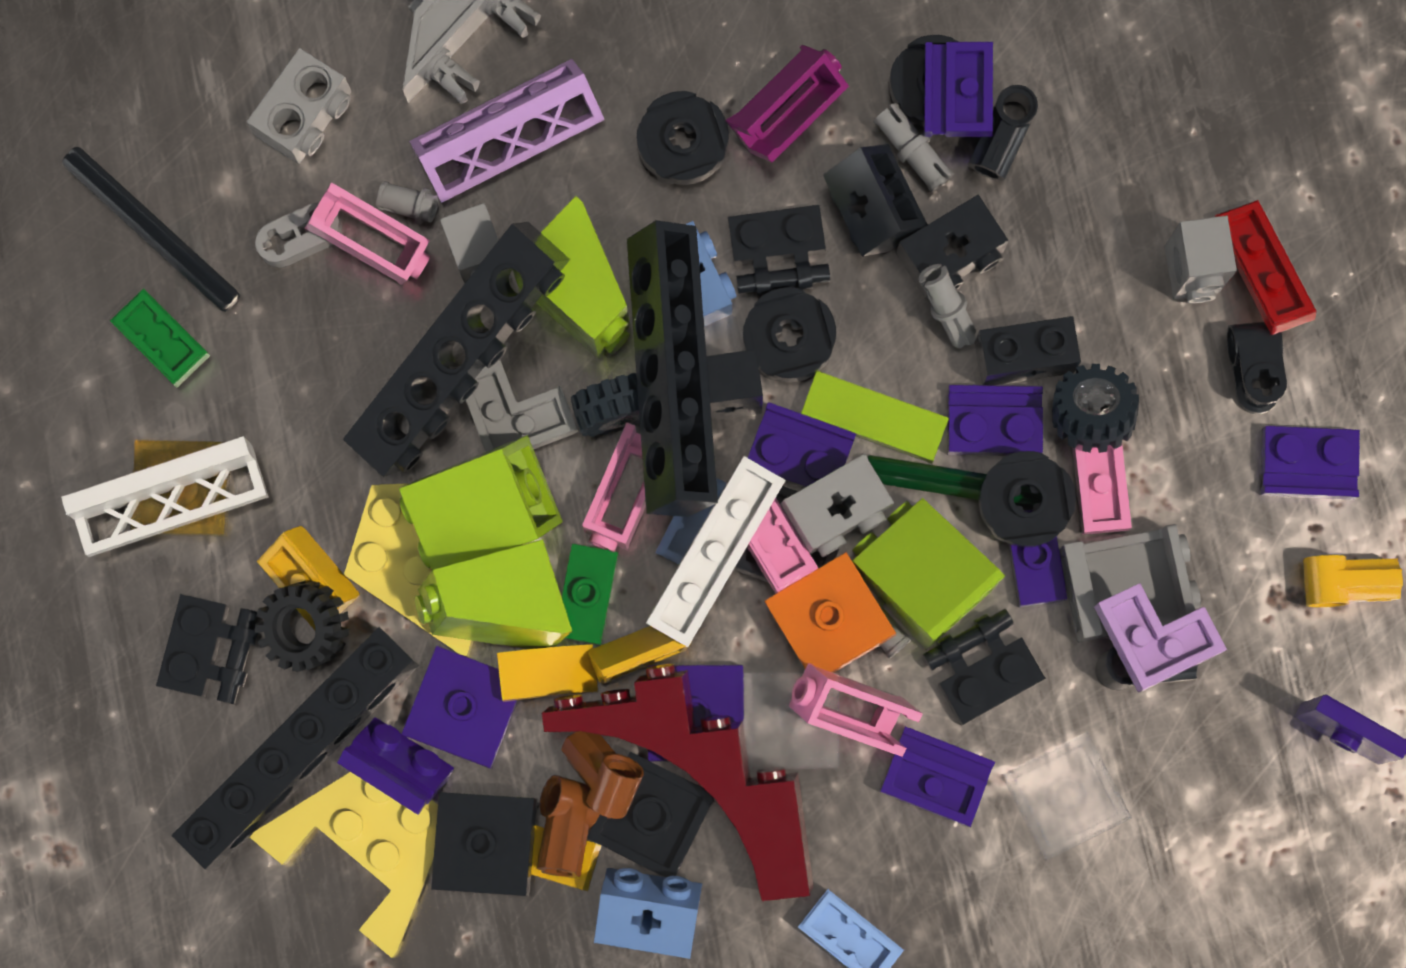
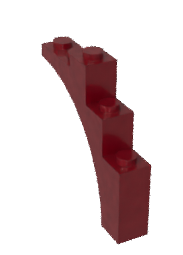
[541,664,813,901]

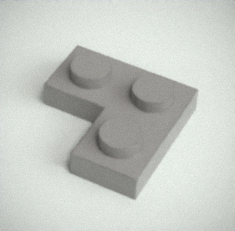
[466,360,578,452]

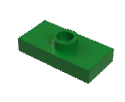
[110,288,210,388]
[562,544,619,646]

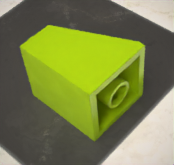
[513,196,630,360]
[399,435,563,570]
[852,498,1005,650]
[415,539,572,649]

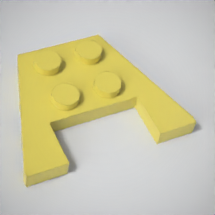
[344,483,473,658]
[250,772,438,958]

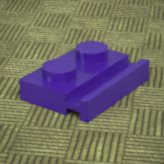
[925,42,993,137]
[947,385,1043,456]
[748,402,856,489]
[1261,426,1360,500]
[337,717,454,815]
[880,726,995,827]

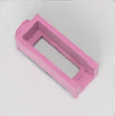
[304,183,430,285]
[582,422,646,553]
[789,663,923,757]

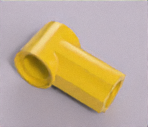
[1303,555,1403,607]

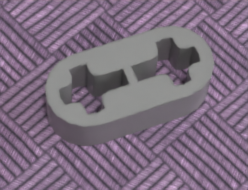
[255,202,342,268]

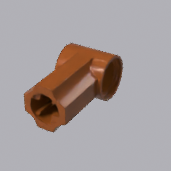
[561,731,644,819]
[537,775,600,878]

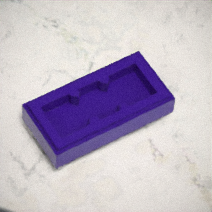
[1008,509,1068,608]

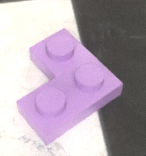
[1094,583,1227,693]

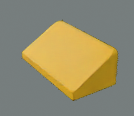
[256,526,360,630]
[588,626,692,684]

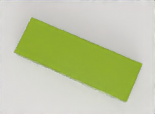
[801,371,949,464]

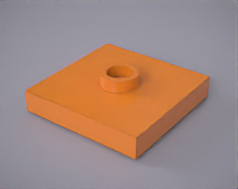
[764,552,896,673]

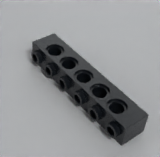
[627,220,718,517]
[343,222,570,477]
[171,627,420,871]

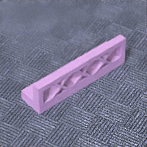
[409,59,605,203]

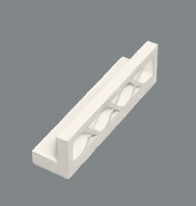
[61,436,269,557]
[646,456,786,647]

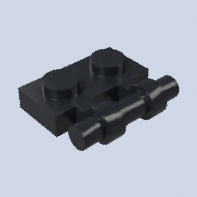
[728,205,830,296]
[156,594,258,705]
[922,609,1046,726]

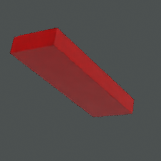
[1215,200,1317,335]

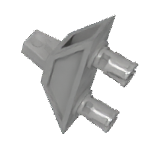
[403,0,541,104]

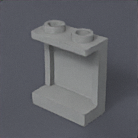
[1059,524,1201,643]

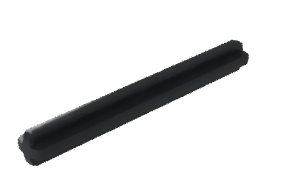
[62,147,240,312]

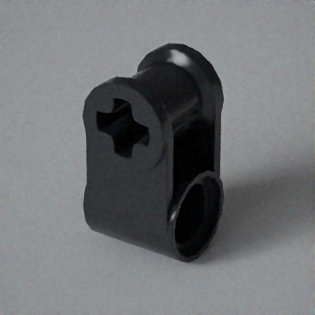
[1227,322,1287,415]

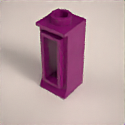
[725,45,849,163]

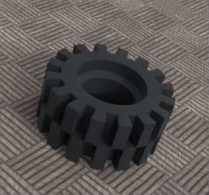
[255,581,350,672]

